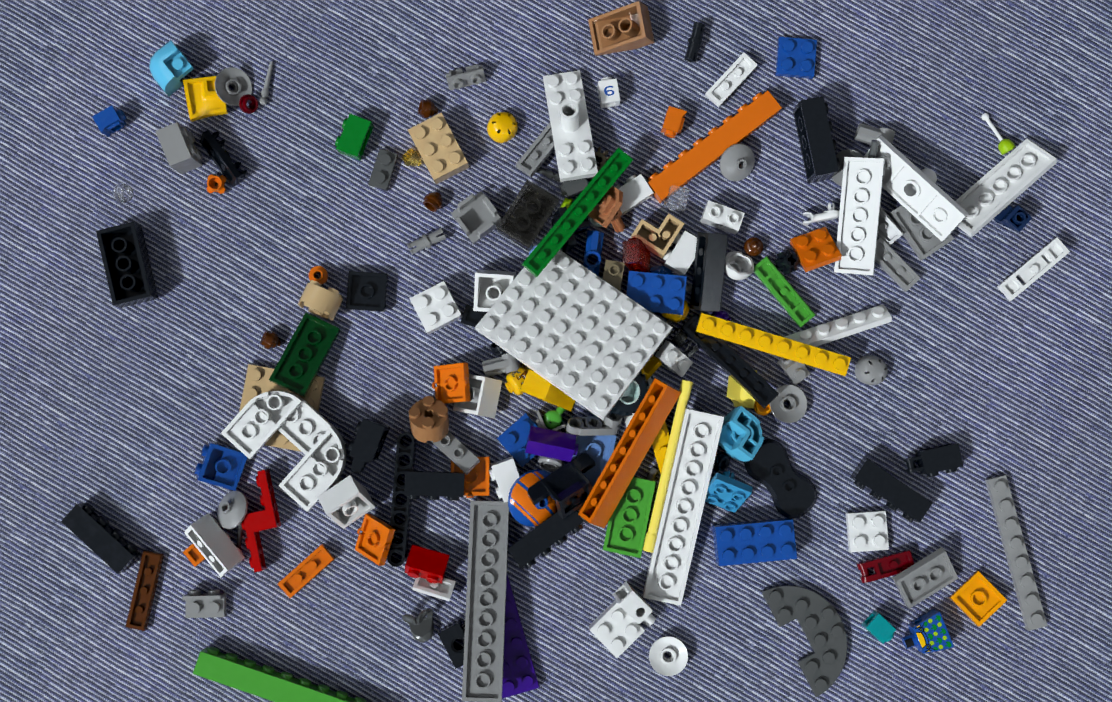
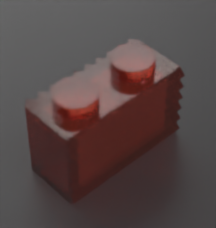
[622,238,651,273]

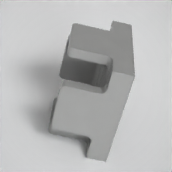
[451,191,504,244]

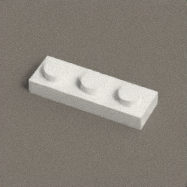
[705,53,758,108]

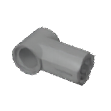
[854,123,896,145]
[482,353,522,377]

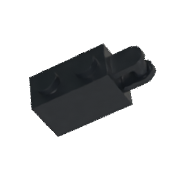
[903,443,963,477]

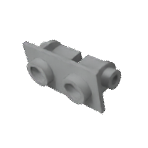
[446,64,486,90]

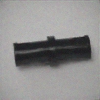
[684,22,706,63]

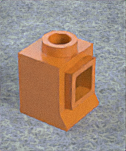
[661,106,687,138]

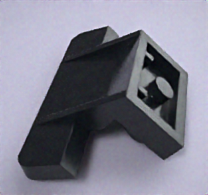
[527,453,596,519]

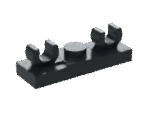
[200,130,247,187]

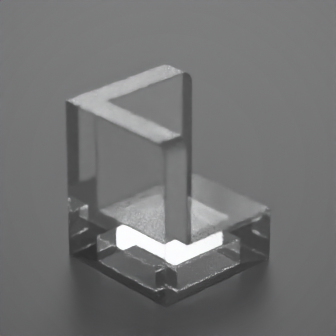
[663,185,689,212]

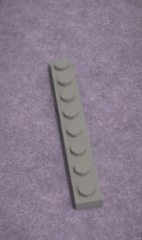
[985,475,1047,631]

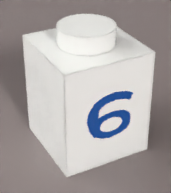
[597,77,620,108]

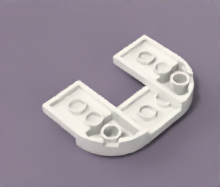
[221,391,346,512]

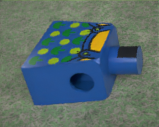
[902,609,954,653]

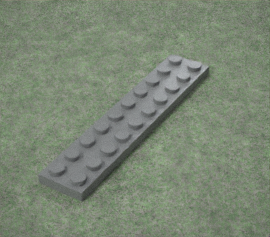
[462,501,509,702]

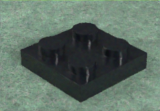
[346,271,388,312]

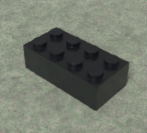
[793,96,840,183]
[96,222,158,308]

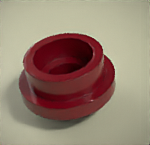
[239,94,258,114]

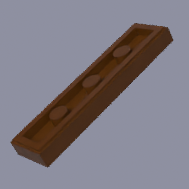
[125,550,164,631]

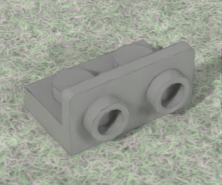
[182,589,226,618]

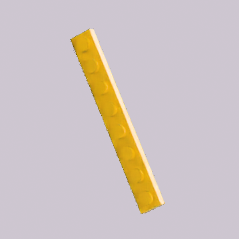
[695,313,851,376]

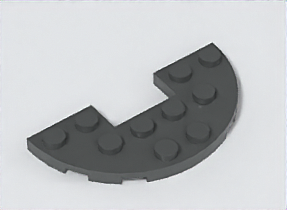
[761,585,847,697]

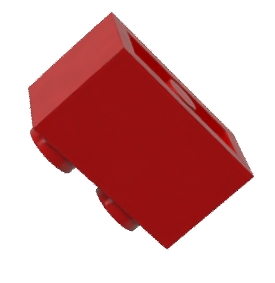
[405,545,450,584]

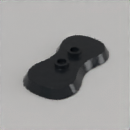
[744,439,817,519]

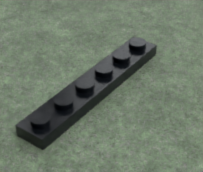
[681,314,779,409]

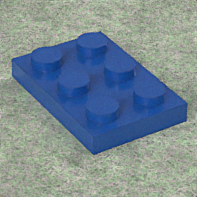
[626,271,687,315]

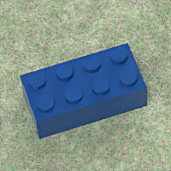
[712,518,797,566]

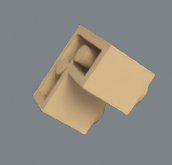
[630,213,685,259]

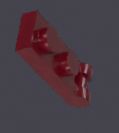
[857,550,914,583]

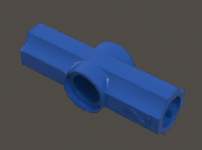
[583,230,604,276]

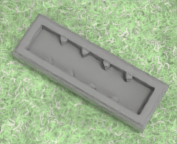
[431,431,480,475]

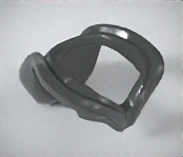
[402,608,434,643]

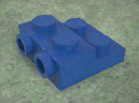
[194,441,247,491]

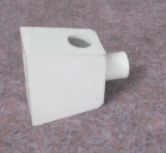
[612,581,656,627]

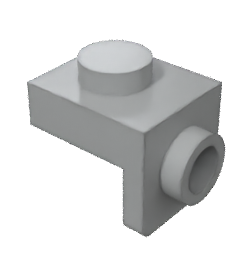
[777,358,810,386]

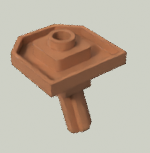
[588,186,625,233]

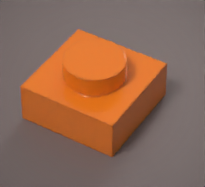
[183,544,205,567]

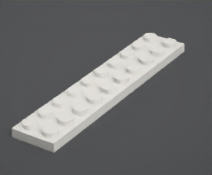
[643,408,724,606]

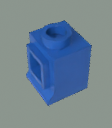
[92,105,127,137]

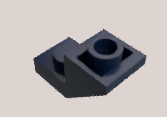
[993,205,1032,232]

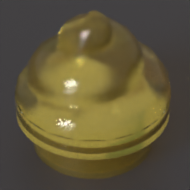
[401,147,421,167]

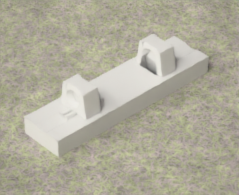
[997,237,1070,301]

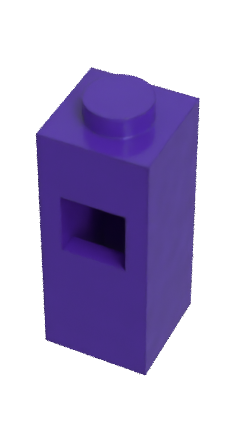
[525,426,579,462]

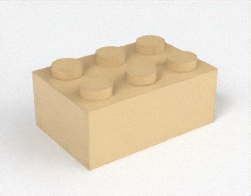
[408,112,469,185]

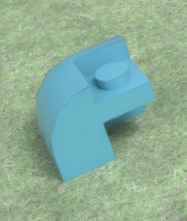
[149,40,194,96]
[718,406,764,462]

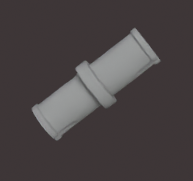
[407,228,446,255]

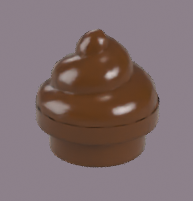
[418,99,438,118]
[423,192,442,212]
[744,237,763,256]
[260,330,281,349]

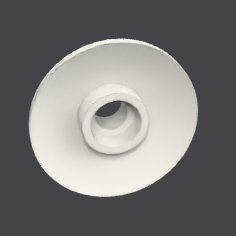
[649,636,688,676]

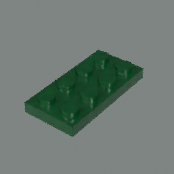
[269,312,341,397]

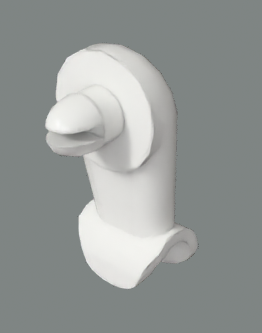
[803,203,839,226]

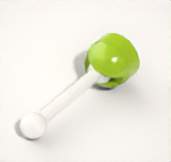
[981,113,1016,155]

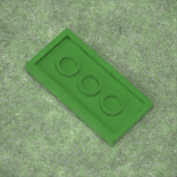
[603,477,656,558]

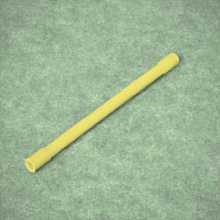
[643,379,693,553]

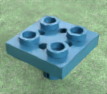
[705,471,753,513]

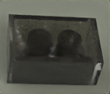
[496,180,560,252]

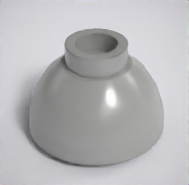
[538,456,565,472]

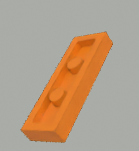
[278,544,335,598]

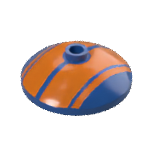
[508,469,558,527]

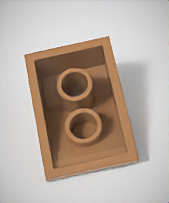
[588,1,655,56]

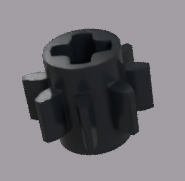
[774,249,800,275]

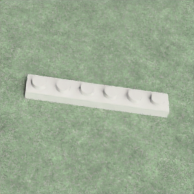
[784,304,892,347]

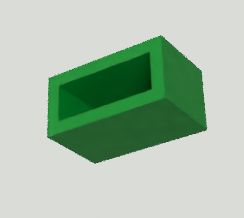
[335,114,374,161]

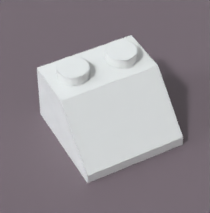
[473,269,516,312]
[453,374,502,419]

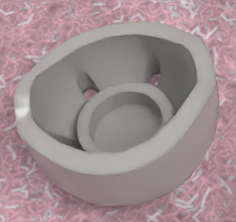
[855,355,888,385]

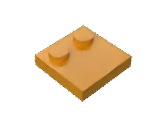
[949,571,1007,627]

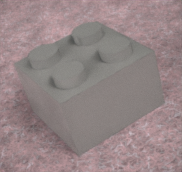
[155,122,203,174]

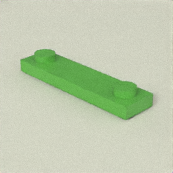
[753,256,815,327]

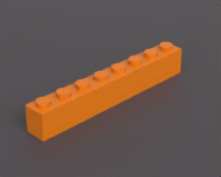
[648,90,782,204]
[578,378,681,528]

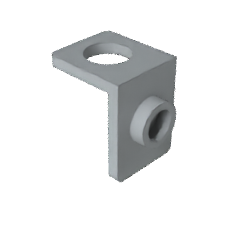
[535,410,566,431]

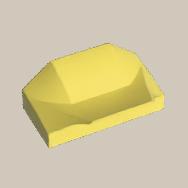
[727,370,757,409]

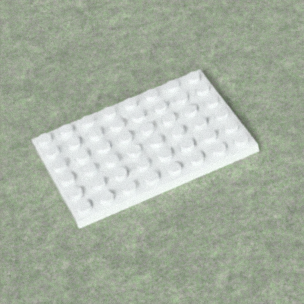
[475,250,673,420]

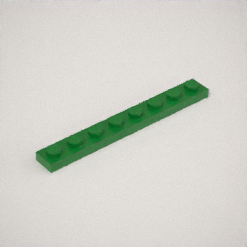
[522,147,633,277]

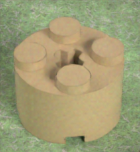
[298,280,343,321]

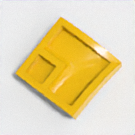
[183,76,228,122]

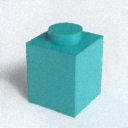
[861,611,896,644]

